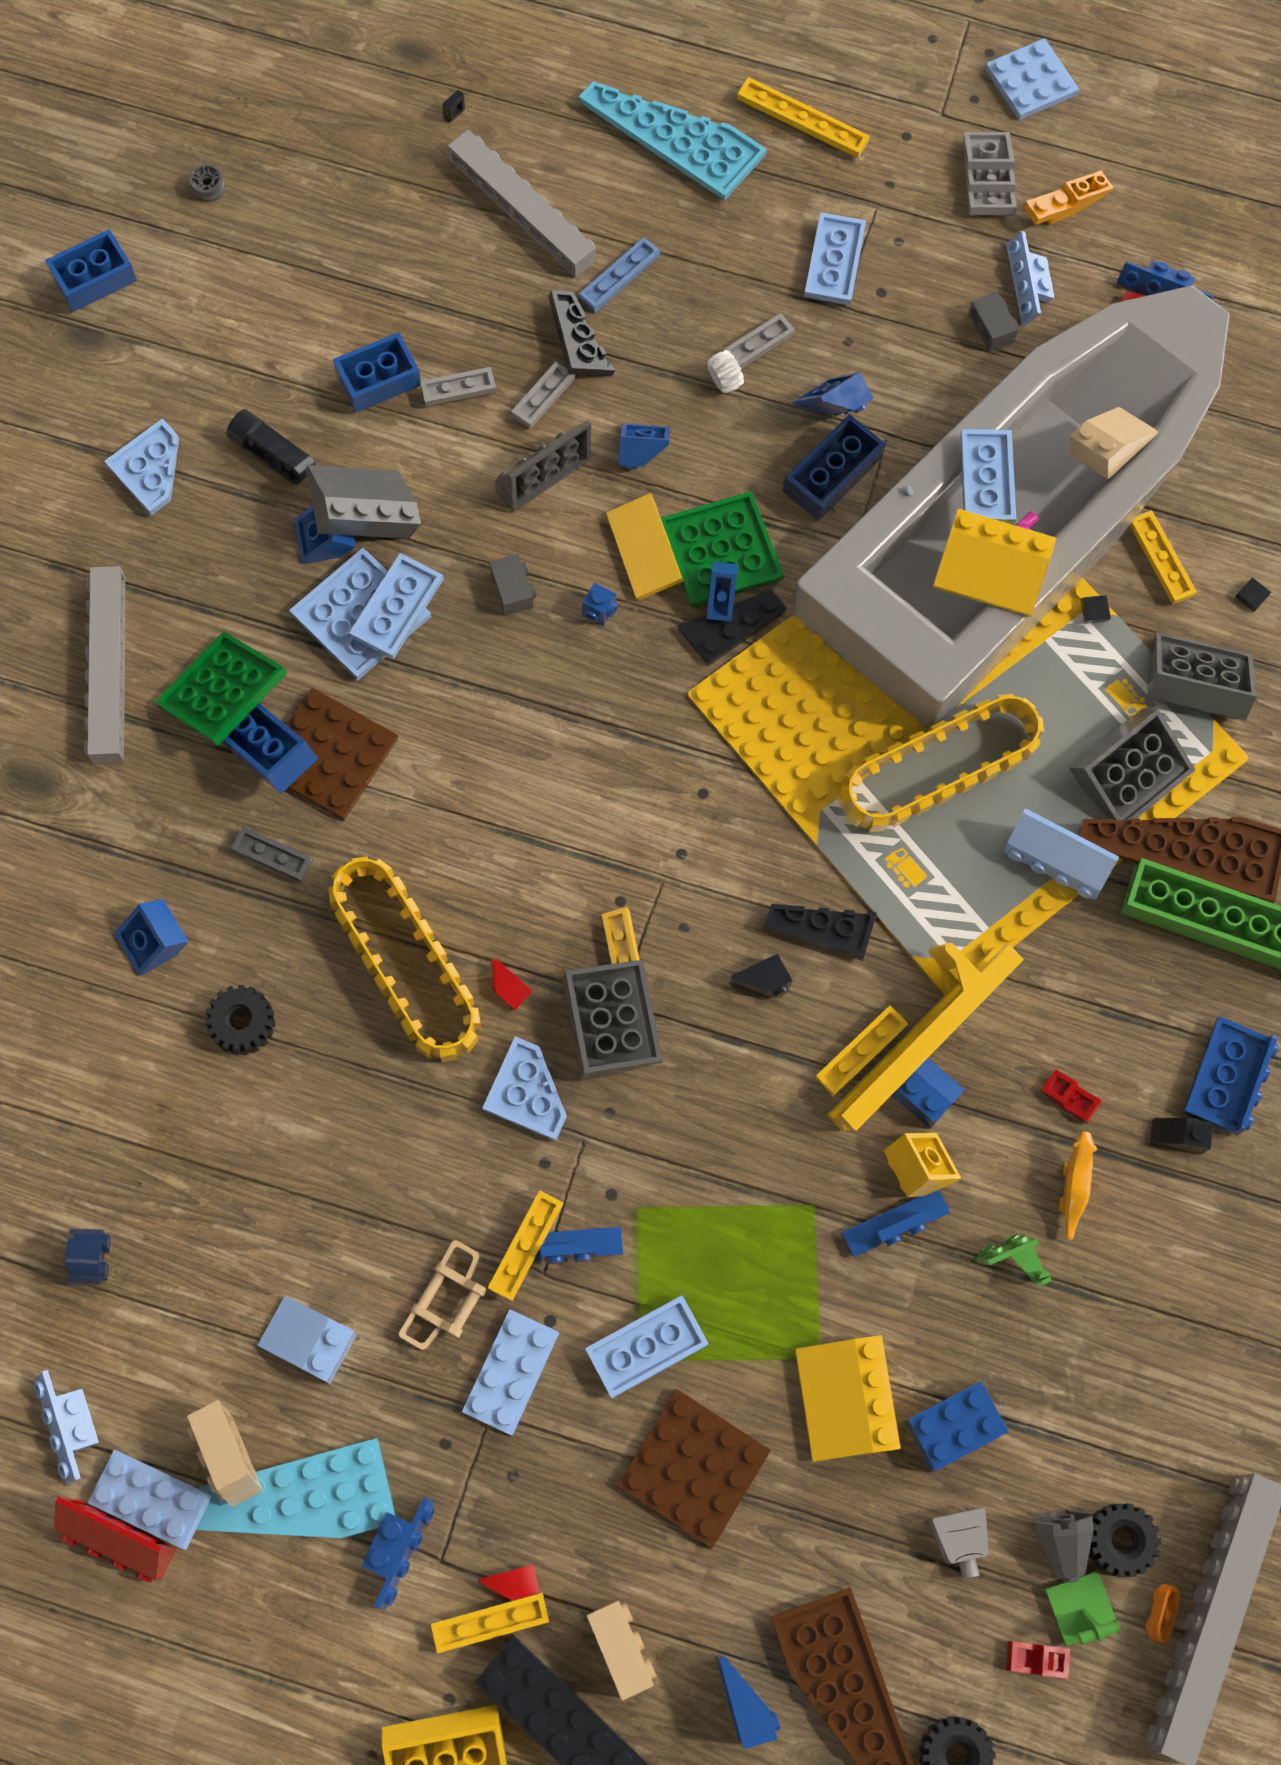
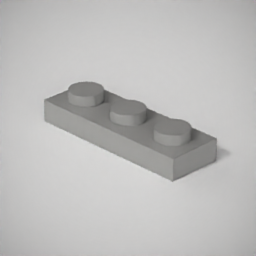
[724,313,795,369]
[511,362,575,429]
[420,367,496,407]

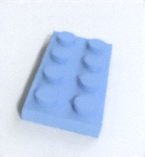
[804,212,866,305]
[960,429,1016,524]
[349,553,444,660]
[585,1295,709,1399]
[462,1309,560,1436]
[88,1450,212,1550]

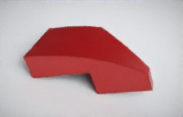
[491,958,533,1011]
[478,1565,540,1601]

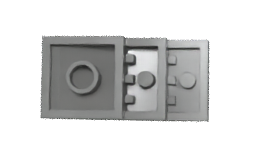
[963,132,1017,215]

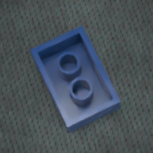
[45,229,137,312]
[333,332,421,413]
[904,1381,1009,1473]

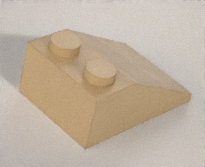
[1069,407,1158,479]

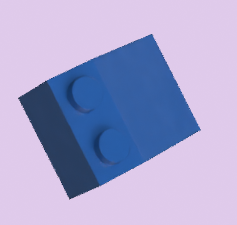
[716,1655,781,1749]

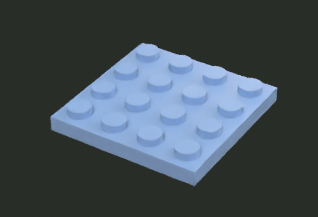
[289,548,431,680]

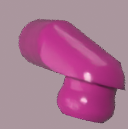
[1015,511,1039,530]

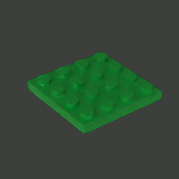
[661,491,785,607]
[154,631,288,746]

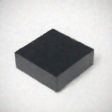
[442,90,465,123]
[1235,577,1272,612]
[1081,595,1111,624]

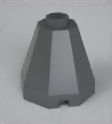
[1034,1510,1094,1583]

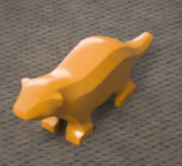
[1058,1131,1097,1240]

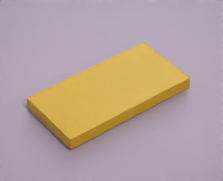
[606,493,683,601]

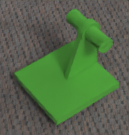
[973,1234,1051,1285]
[1045,1571,1120,1646]

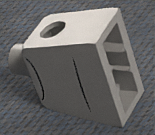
[928,1508,989,1579]

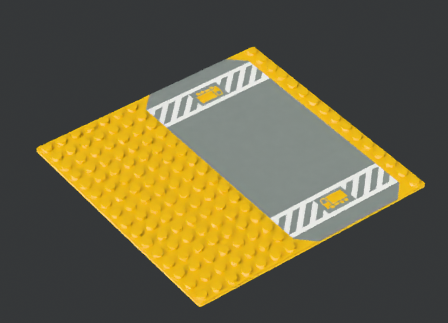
[688,577,1248,996]

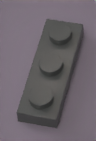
[231,827,313,883]

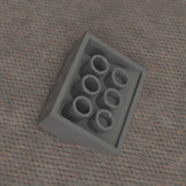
[495,420,591,513]
[306,465,421,538]
[1147,632,1257,721]
[1069,708,1195,820]
[562,960,663,1081]

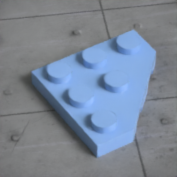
[104,418,179,516]
[482,1037,567,1141]

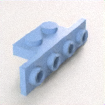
[1006,231,1054,326]
[33,1370,99,1486]

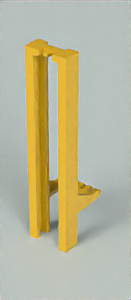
[827,943,1024,1131]

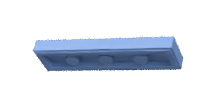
[578,237,661,313]

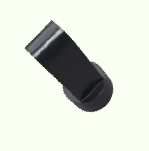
[226,409,316,485]

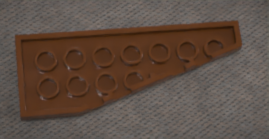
[1078,817,1281,903]
[770,1587,914,1765]

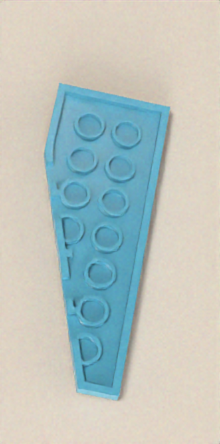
[579,81,767,201]
[196,1438,396,1538]

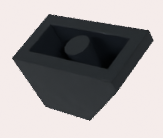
[730,954,793,998]
[1149,1118,1214,1155]

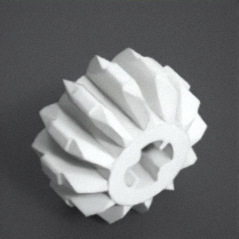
[707,350,744,394]

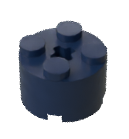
[65,1228,111,1285]

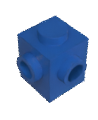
[582,583,618,626]

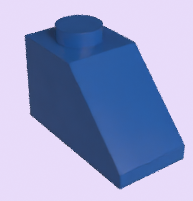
[707,562,737,621]

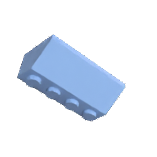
[1003,808,1119,900]

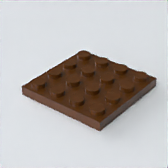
[286,687,398,821]
[617,1389,771,1549]

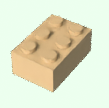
[187,1400,263,1507]
[587,1600,657,1701]

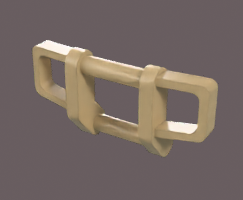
[399,1240,487,1351]

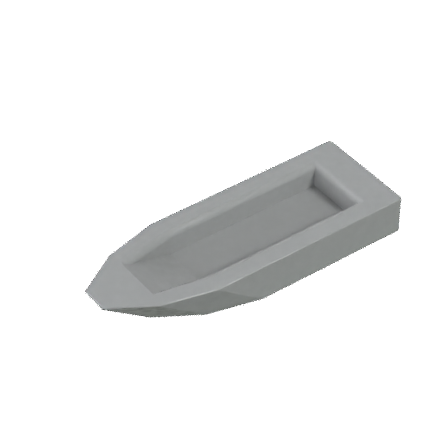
[793,285,1230,729]

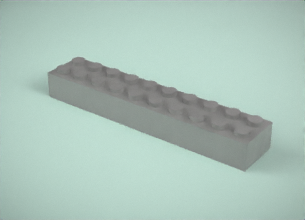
[1146,1473,1281,1765]

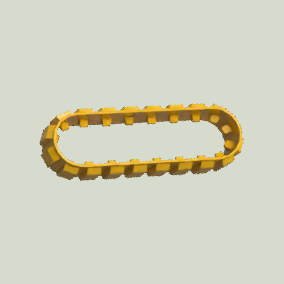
[838,694,1044,832]
[328,856,481,1062]

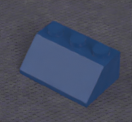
[793,372,873,416]

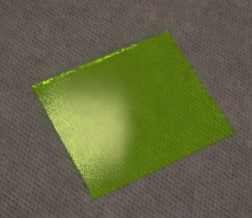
[636,1205,821,1361]

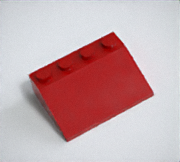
[54,1496,177,1583]

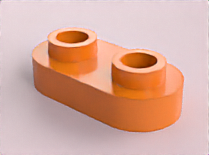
[1146,1584,1180,1644]

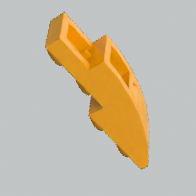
[1023,171,1114,225]

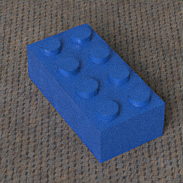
[222,703,318,794]

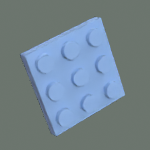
[985,38,1079,120]

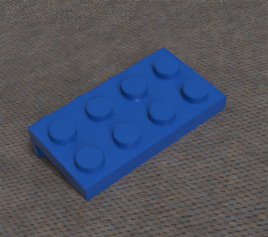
[1182,1016,1279,1136]

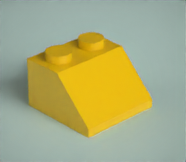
[884,1133,961,1197]

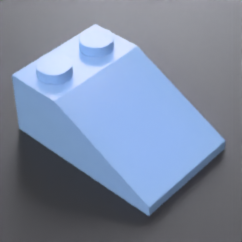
[257,1296,357,1384]

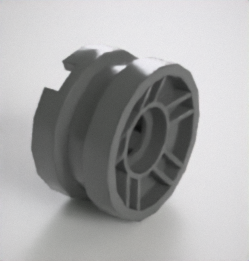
[189,164,226,202]

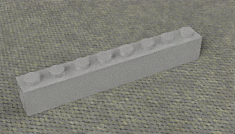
[448,129,596,278]
[84,566,125,764]

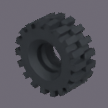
[205,985,276,1055]
[1089,1503,1161,1577]
[919,1716,996,1765]

